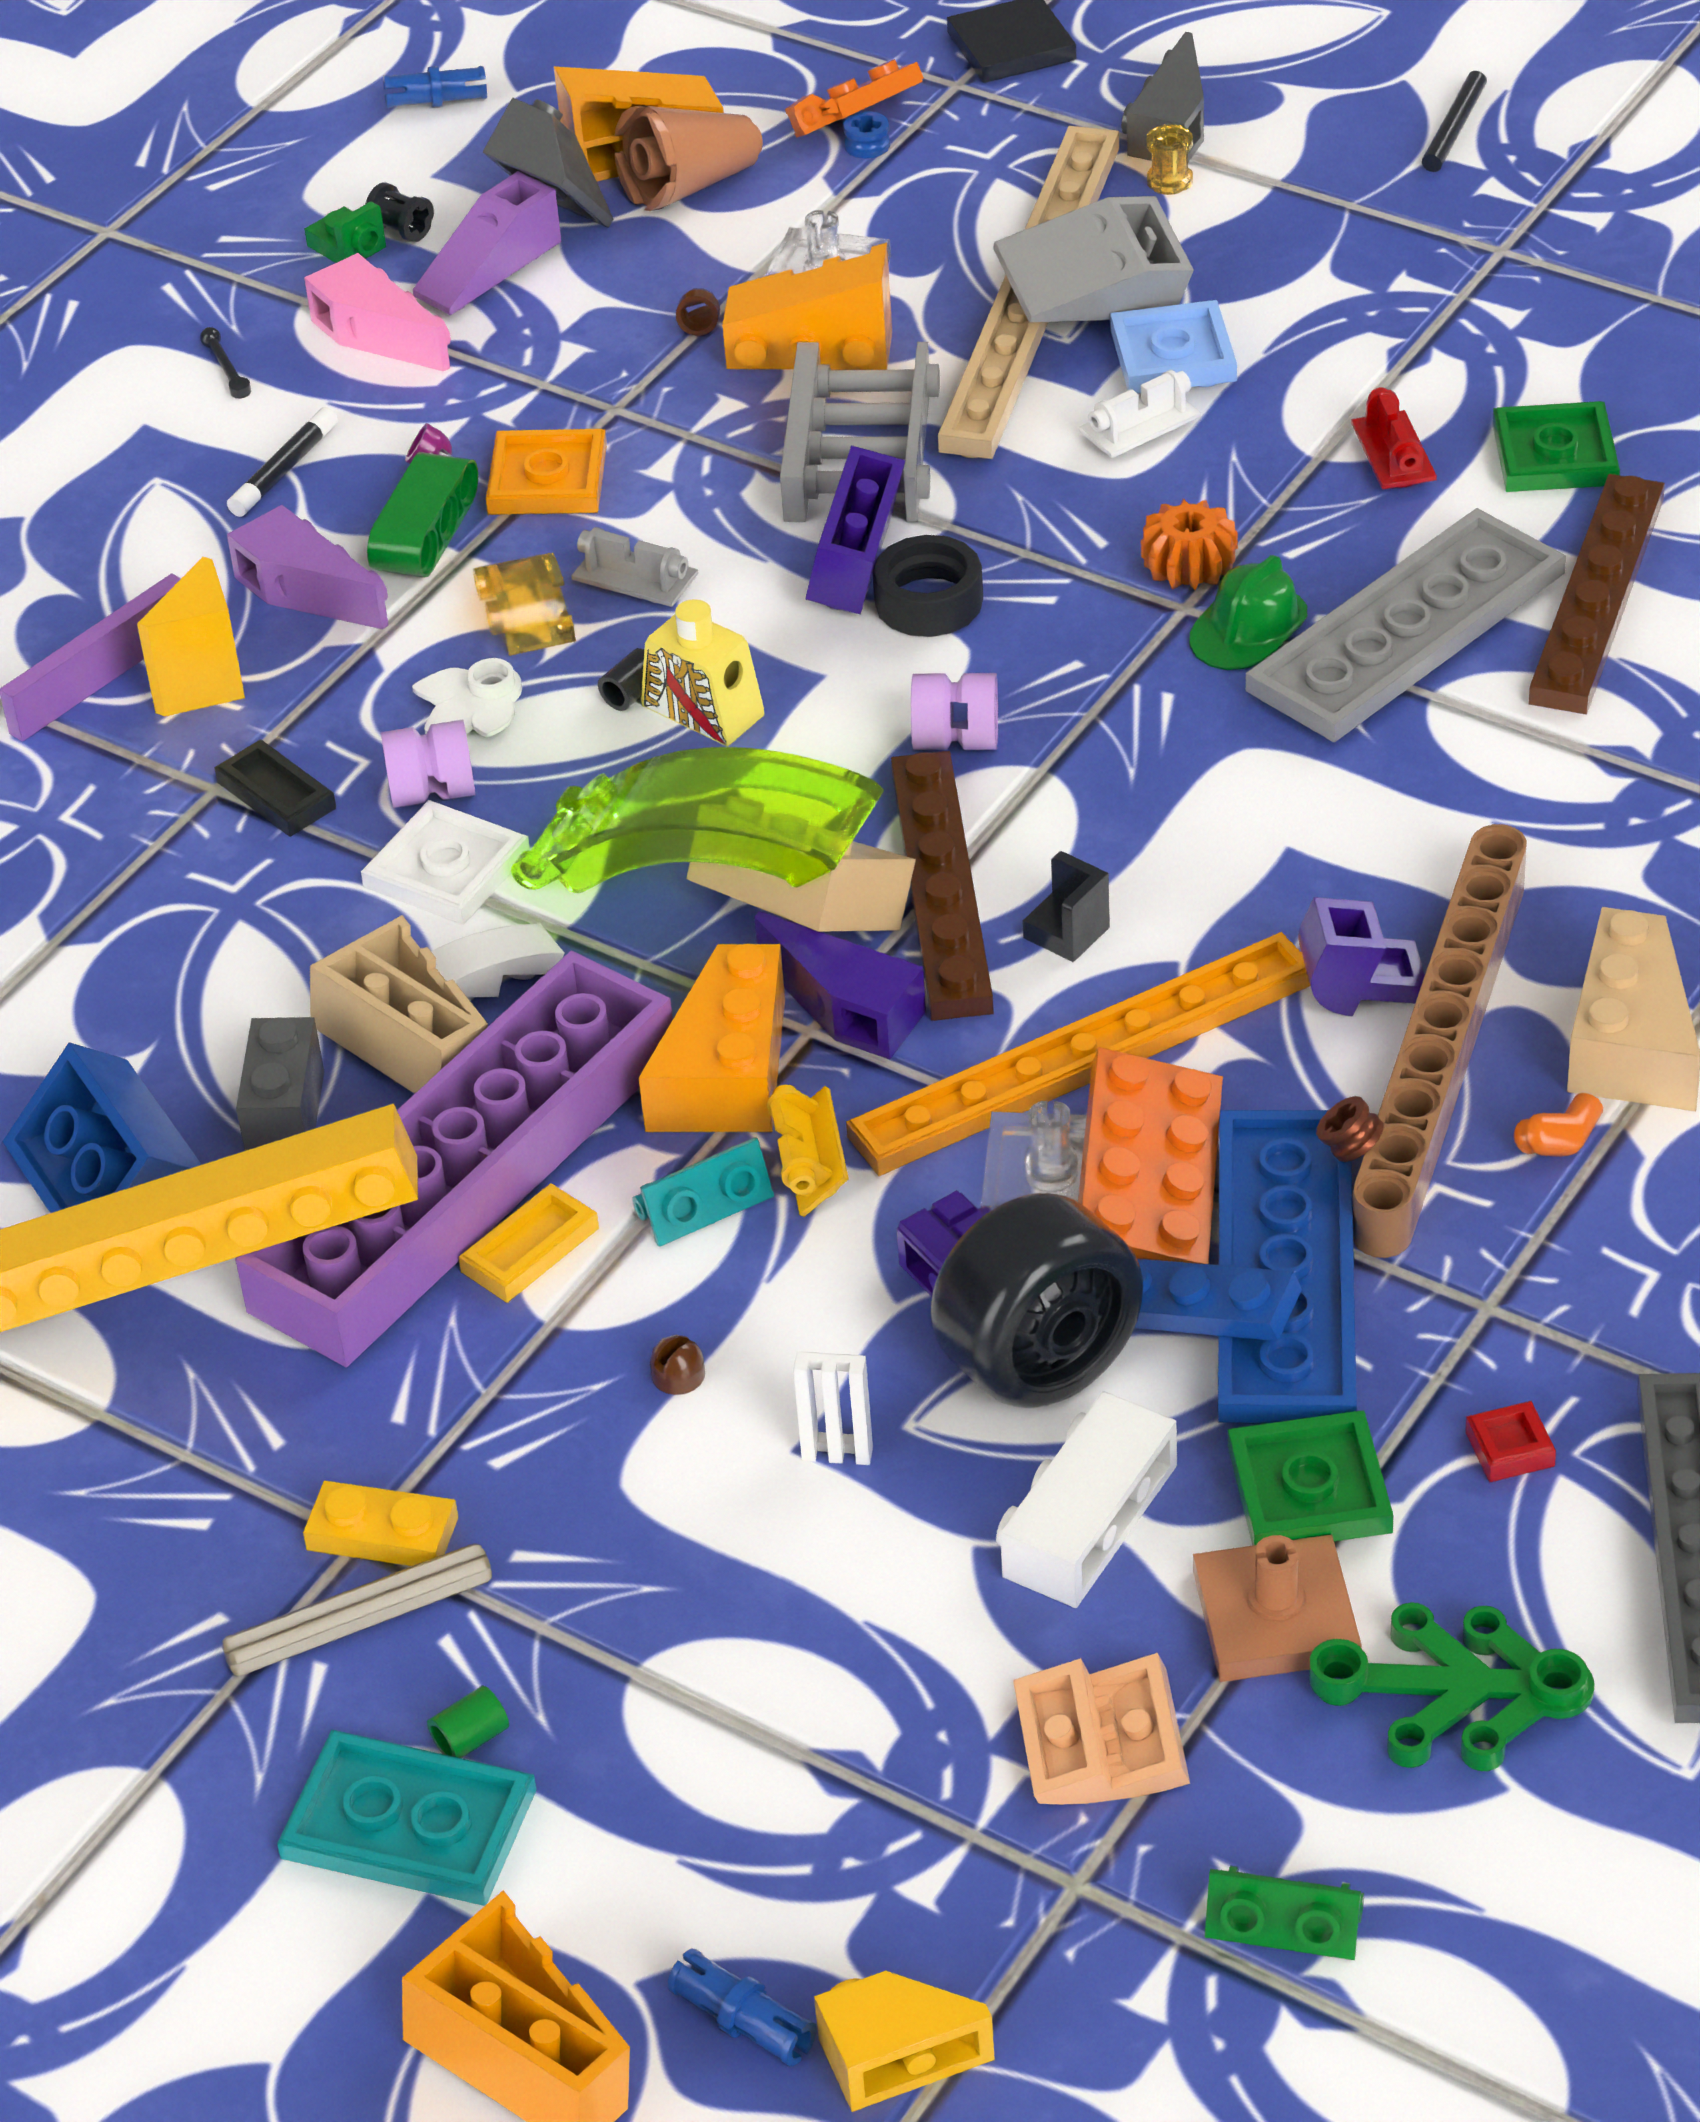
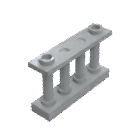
[780,342,940,522]

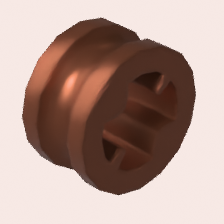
[1316,1096,1384,1162]

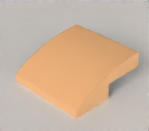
[1013,1653,1190,1805]

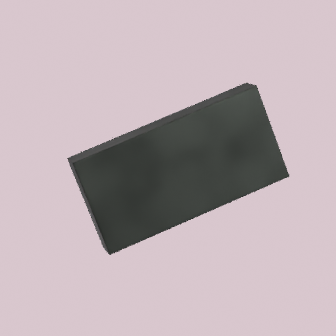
[214,739,336,837]

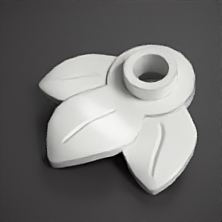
[412,658,522,737]

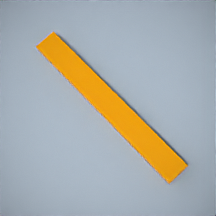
[846,932,1310,1176]

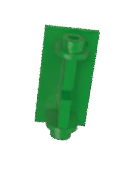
[1205,1865,1364,1960]

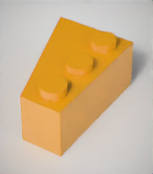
[554,66,724,182]
[722,243,892,370]
[402,1890,630,2122]

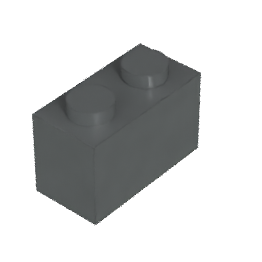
[236,1017,324,1151]

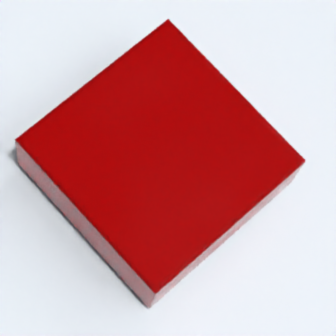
[1465,1401,1556,1483]

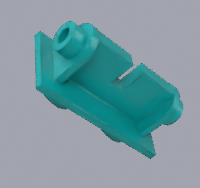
[632,1137,774,1247]

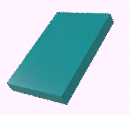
[277,1730,537,1906]

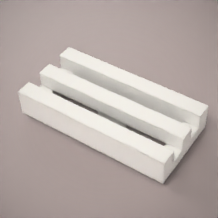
[793,1351,873,1465]

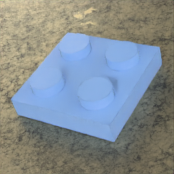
[1110,300,1237,393]

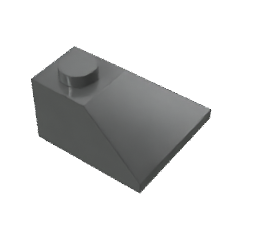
[483,97,613,228]

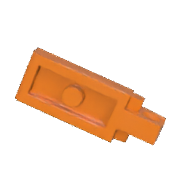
[785,59,924,138]

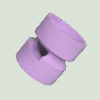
[911,673,998,750]
[381,720,475,808]

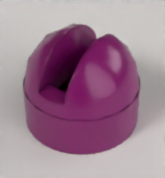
[405,423,452,464]

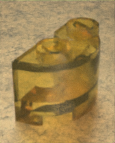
[473,552,576,656]

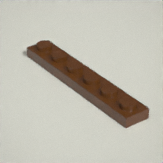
[1529,474,1665,715]
[891,751,994,1021]

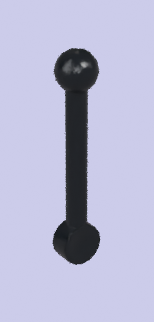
[200,327,251,399]

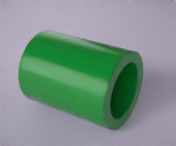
[427,1685,509,1758]

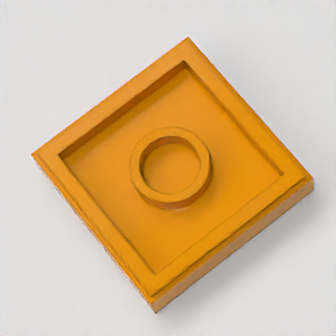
[486,429,607,515]

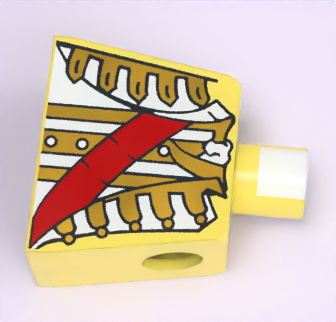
[641,599,765,747]

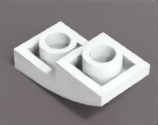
[431,923,564,1001]

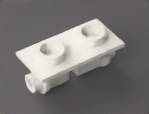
[1079,370,1201,458]

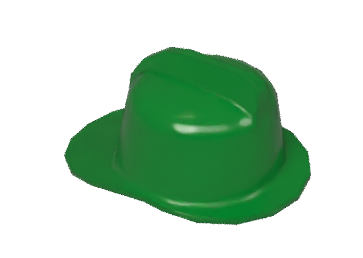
[1190,555,1308,670]

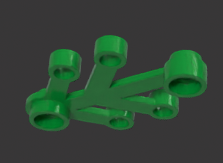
[1309,1602,1595,1771]

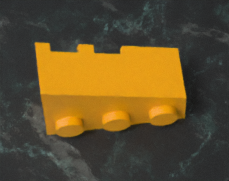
[639,944,785,1132]

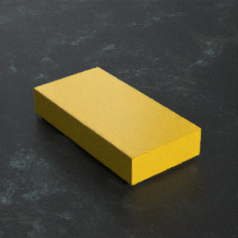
[458,1183,599,1303]

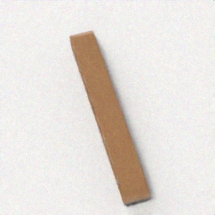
[1353,824,1527,1258]

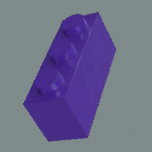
[805,445,906,615]

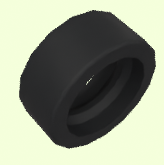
[873,535,983,637]

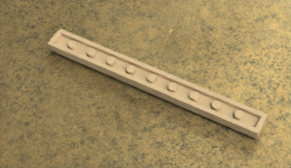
[938,125,1119,459]

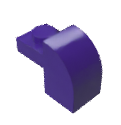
[1298,897,1425,1016]

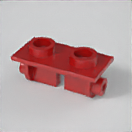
[1351,387,1437,490]

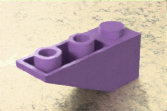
[413,171,562,315]
[227,505,389,629]

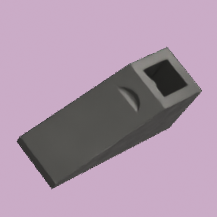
[1121,31,1204,168]

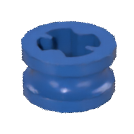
[843,111,890,159]

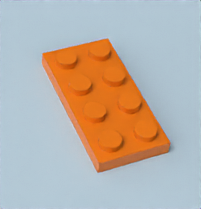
[1078,1047,1223,1264]

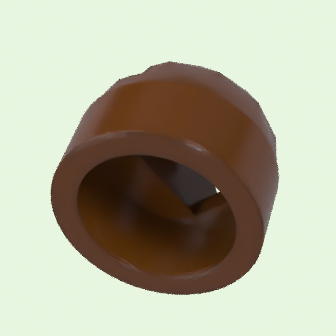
[676,288,720,336]
[650,1334,705,1395]

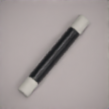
[227,407,338,517]

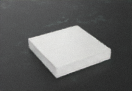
[361,800,530,925]

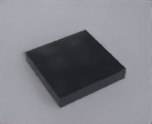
[947,0,1076,83]

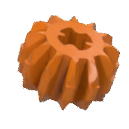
[1140,498,1238,591]

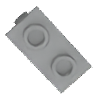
[571,527,698,607]

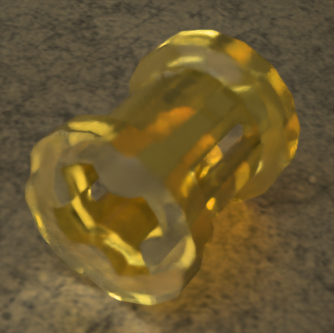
[1146,124,1193,195]

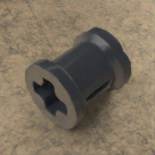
[365,182,434,242]

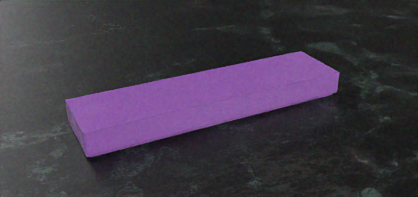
[0,573,181,742]

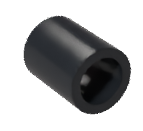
[598,648,644,711]

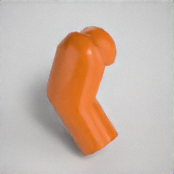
[1513,1093,1603,1157]

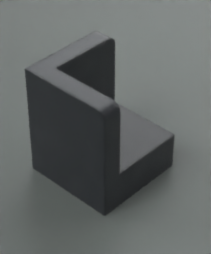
[1023,851,1110,962]

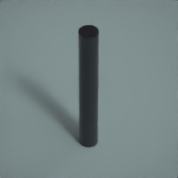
[1422,71,1487,172]

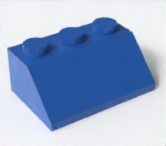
[2,1042,202,1213]

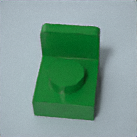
[304,201,386,263]

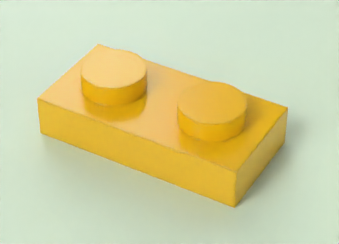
[303,1480,459,1566]

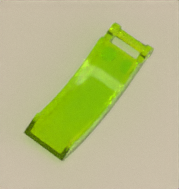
[511,747,884,893]

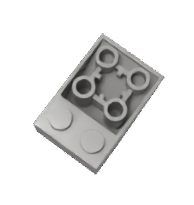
[993,196,1194,322]

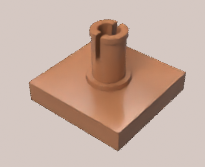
[1193,1534,1362,1682]

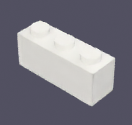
[996,1391,1177,1608]

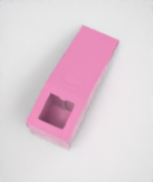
[304,253,451,371]

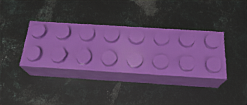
[235,950,673,1368]

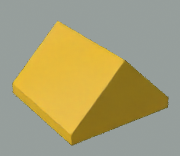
[137,557,245,716]

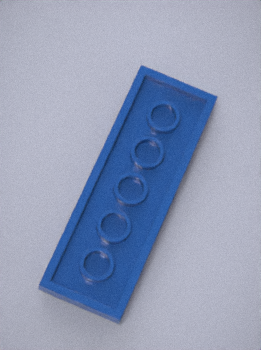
[1218,1110,1357,1423]

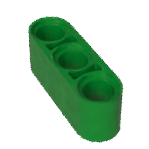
[367,452,478,577]

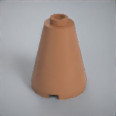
[614,105,763,211]

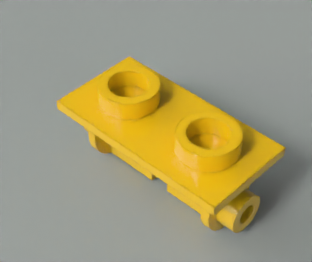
[767,1084,849,1217]

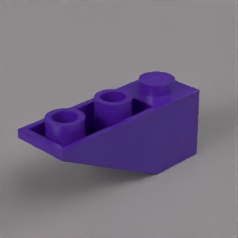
[754,911,926,1060]

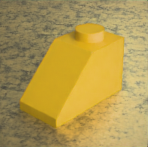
[814,1971,995,2112]

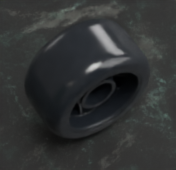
[931,1193,1143,1408]

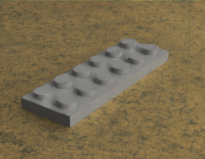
[1246,508,1566,743]

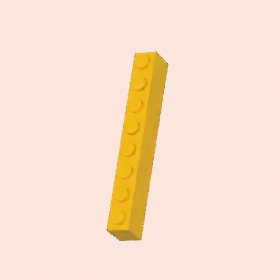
[0,1103,418,1332]

